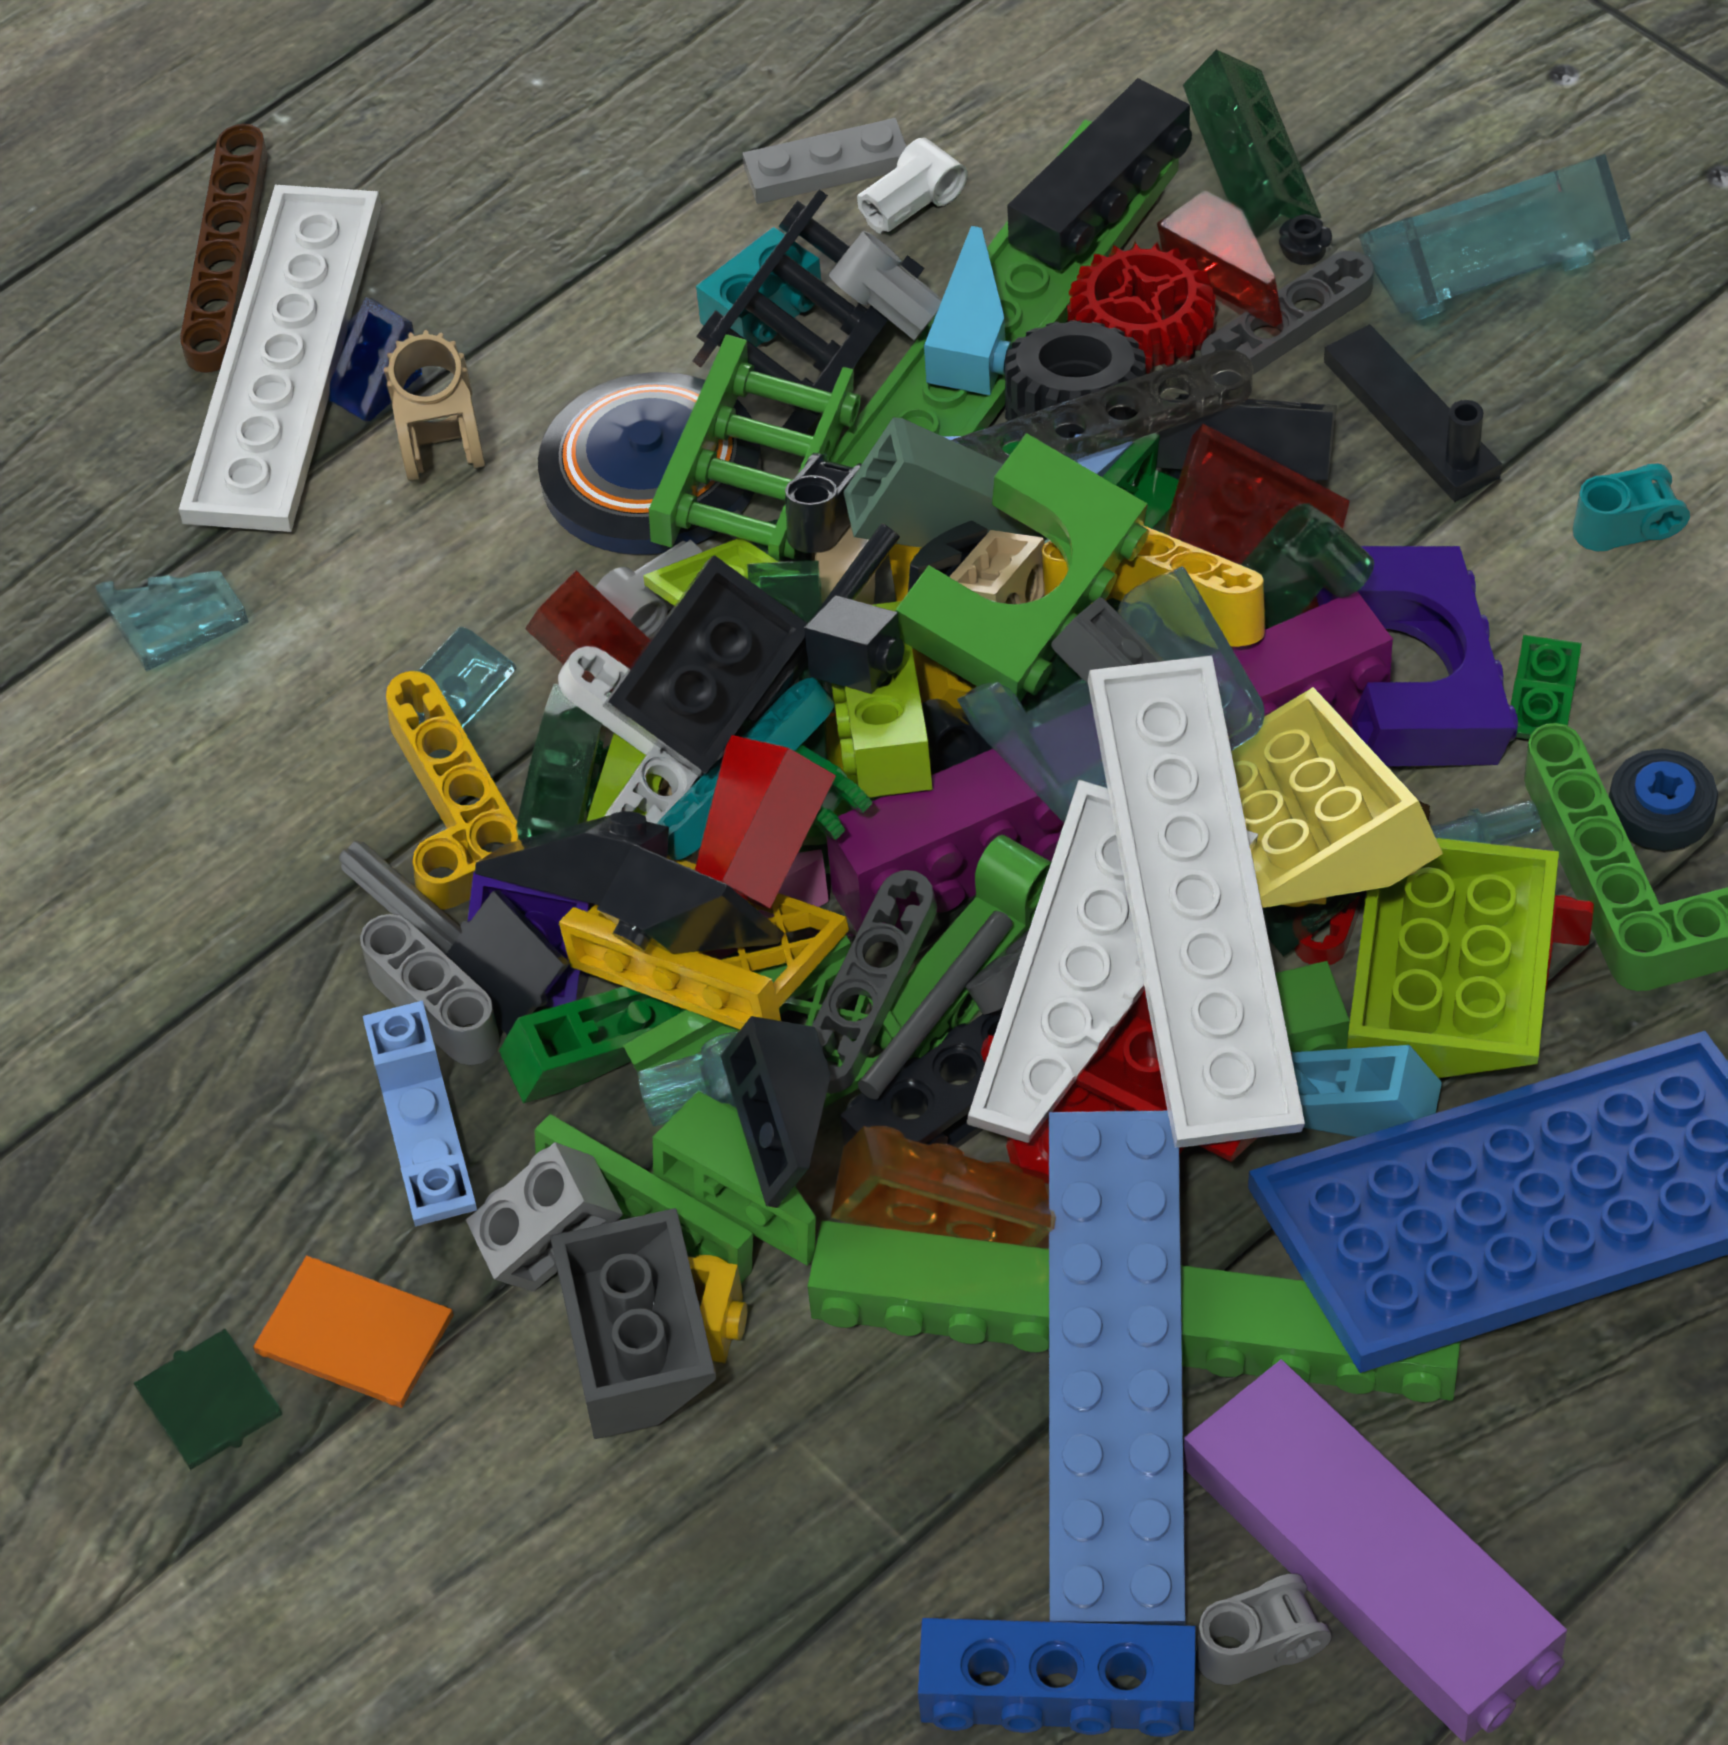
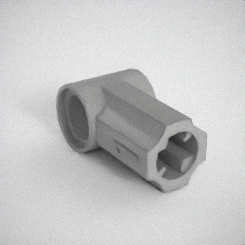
[829,231,942,340]
[592,540,702,642]

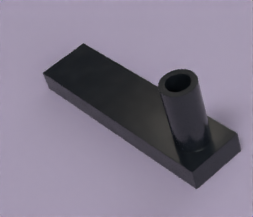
[1324,324,1502,502]

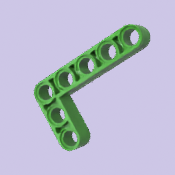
[1524,723,1728,991]

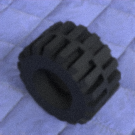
[1005,321,1146,457]

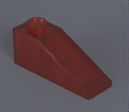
[1157,191,1283,327]
[525,570,650,696]

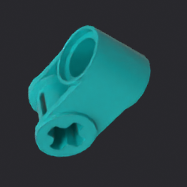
[1572,463,1690,552]

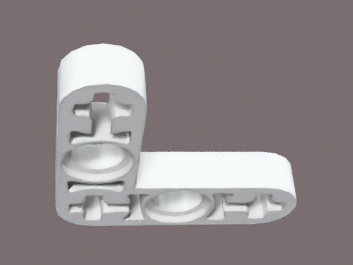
[558,646,698,824]

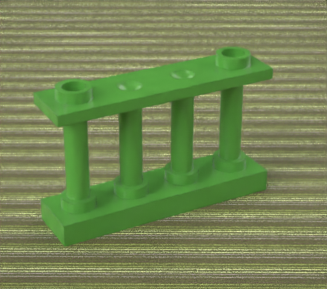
[649,334,860,565]

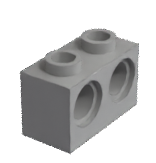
[466,1142,623,1292]

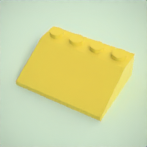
[1229,687,1443,908]

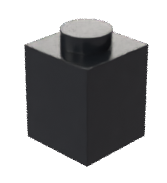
[804,595,904,694]

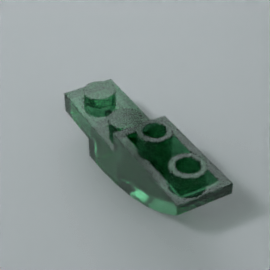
[516,684,612,841]

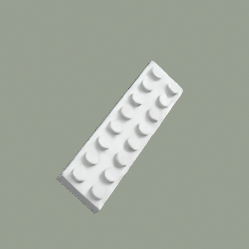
[179,185,381,532]
[1087,656,1305,1148]

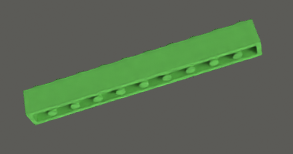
[807,1220,1460,1402]

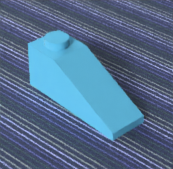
[924,226,1012,395]
[1291,1045,1442,1137]

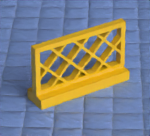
[559,856,849,1030]

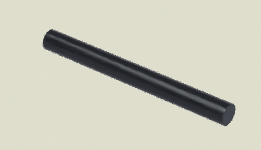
[746,523,900,724]

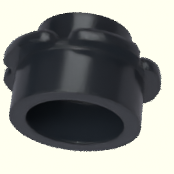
[1279,215,1332,265]

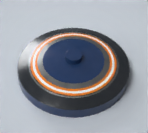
[538,372,762,555]

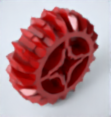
[1067,241,1216,375]

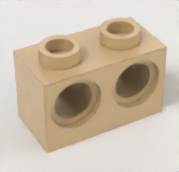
[950,530,1045,604]

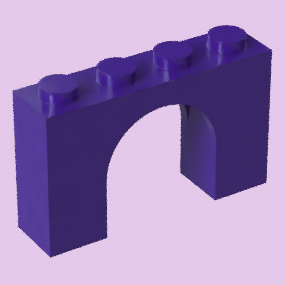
[1313,546,1518,766]

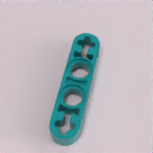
[657,678,834,860]

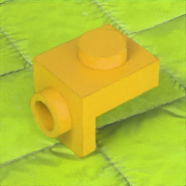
[688,1255,747,1363]

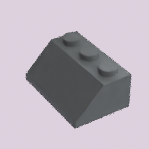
[550,1208,716,1439]

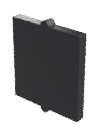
[445,890,570,1035]

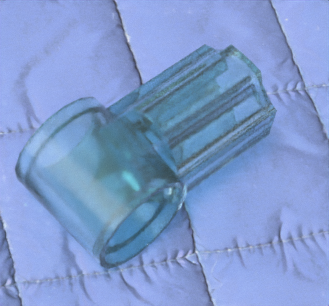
[638,1031,739,1127]

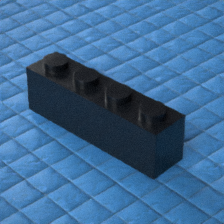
[1007,78,1192,271]

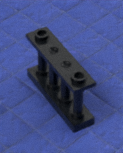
[692,189,925,434]

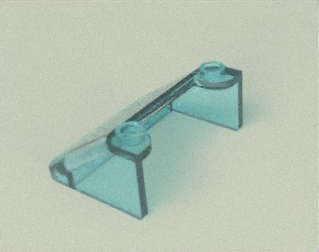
[957,566,1264,823]

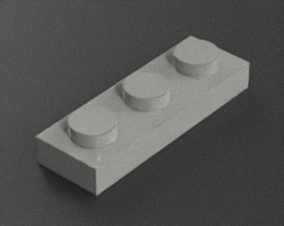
[743,118,907,204]

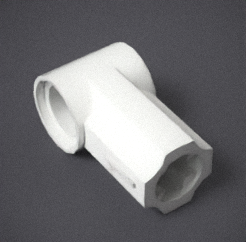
[857,138,968,234]

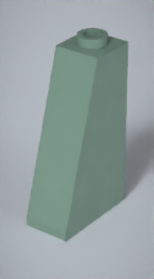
[843,417,1047,548]

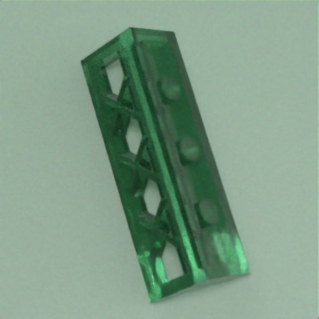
[1183,49,1321,239]

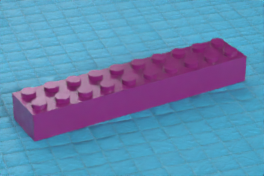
[826,590,1393,933]

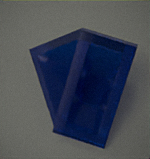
[328,297,422,421]

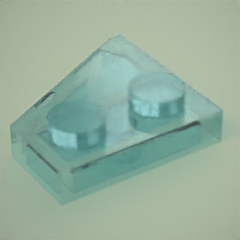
[95,571,248,672]

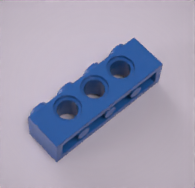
[918,1618,1195,1737]

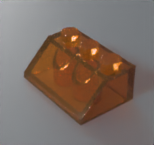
[830,1126,1056,1247]

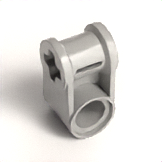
[1195,1574,1332,1685]

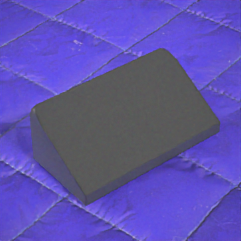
[1051,597,1165,684]

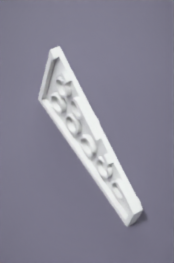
[967,780,1258,1143]

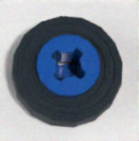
[1609,748,1719,851]

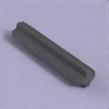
[339,841,462,954]

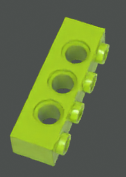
[831,601,932,797]

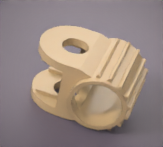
[384,330,485,481]

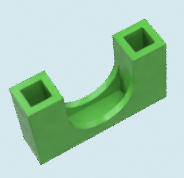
[895,433,1149,709]

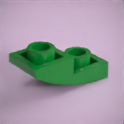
[1511,634,1582,739]

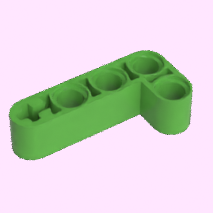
[873,835,1051,1058]

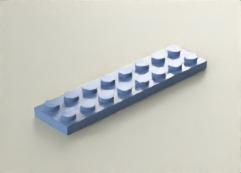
[1049,1111,1186,1626]

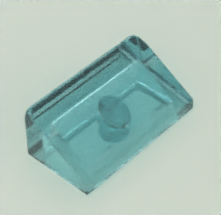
[413,626,516,728]

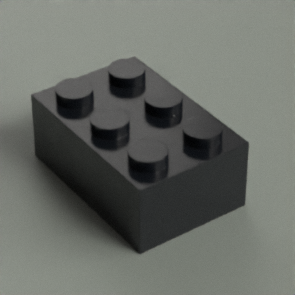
[602,555,808,776]

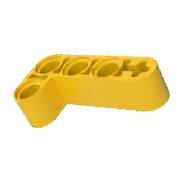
[1041,526,1265,647]
[386,671,521,910]

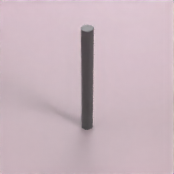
[858,911,1013,1099]

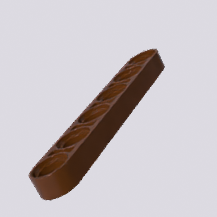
[180,124,268,373]

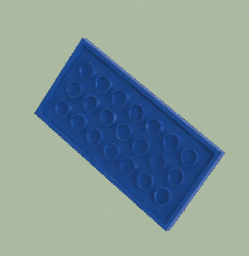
[1248,1031,1728,1373]

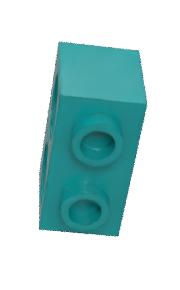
[696,227,822,347]

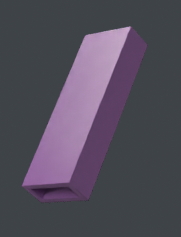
[1184,1359,1567,1743]

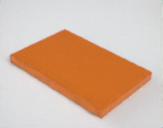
[253,1255,454,1408]

